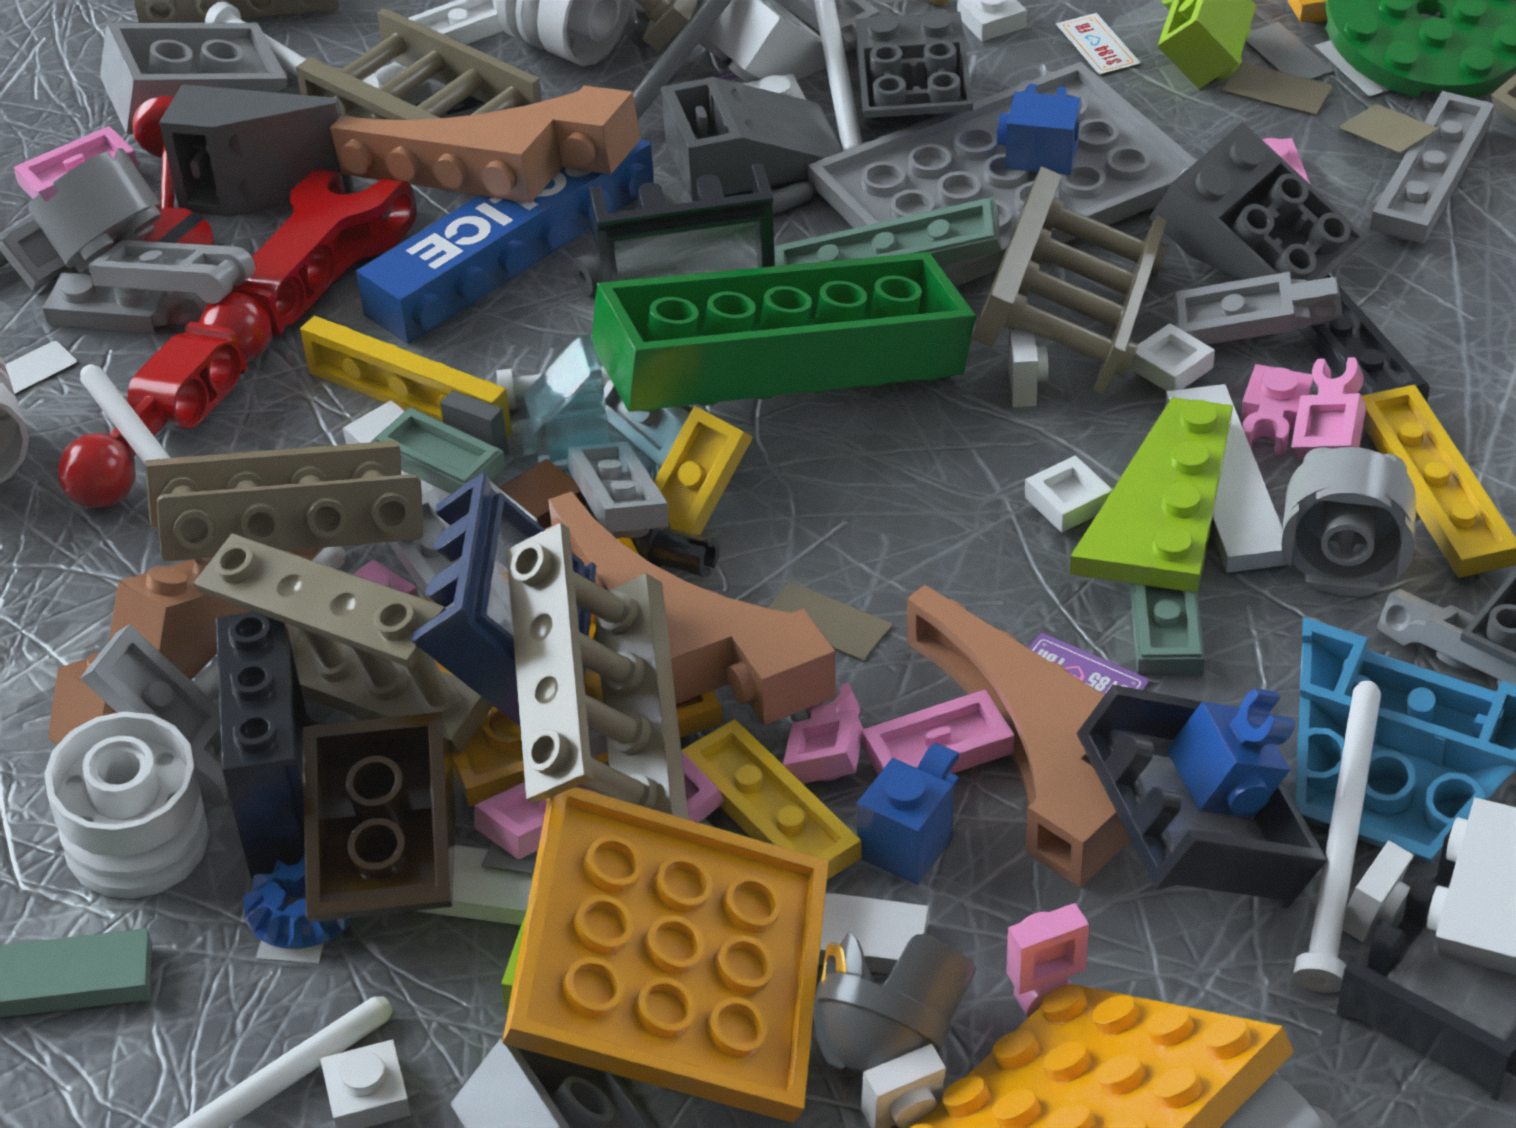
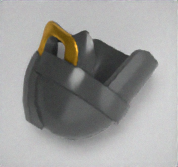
[813,932,976,1076]

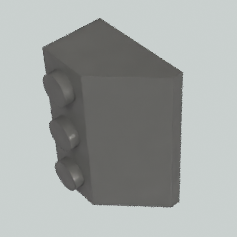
[450,1037,656,1128]

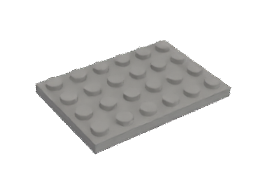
[808,62,1197,287]

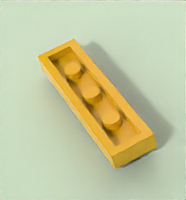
[300,315,512,439]
[1362,385,1516,578]

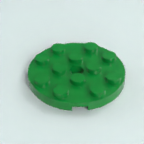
[1324,0,1516,98]

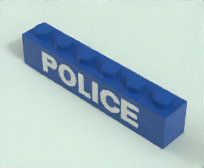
[356,138,654,344]

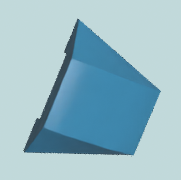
[1295,617,1516,865]

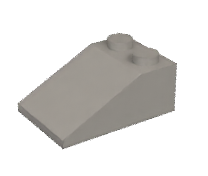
[100,23,288,134]

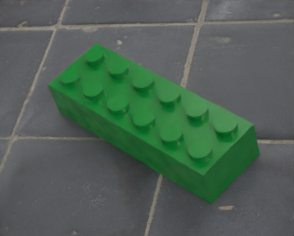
[591,252,976,412]

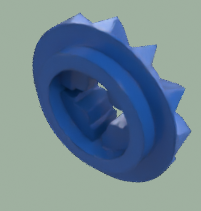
[243,855,353,949]

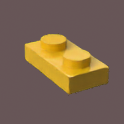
[654,405,753,535]

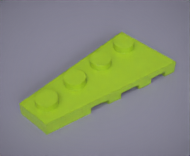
[1069,397,1233,593]

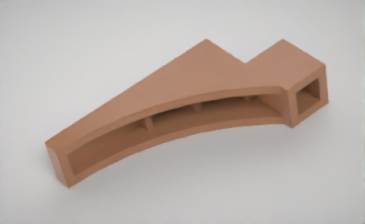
[330,85,641,203]
[545,491,836,726]
[47,548,342,744]
[907,584,1131,888]

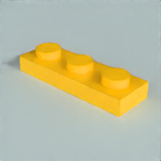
[681,719,862,880]

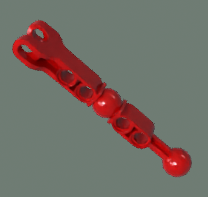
[57,169,417,510]

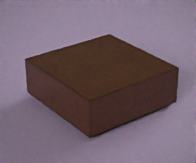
[499,459,586,529]

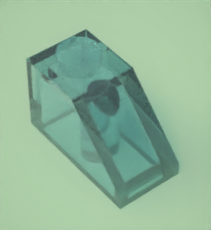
[517,334,610,473]

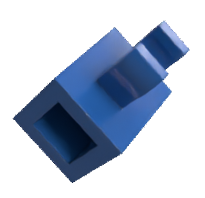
[997,84,1081,175]
[1166,688,1296,818]
[856,742,959,885]

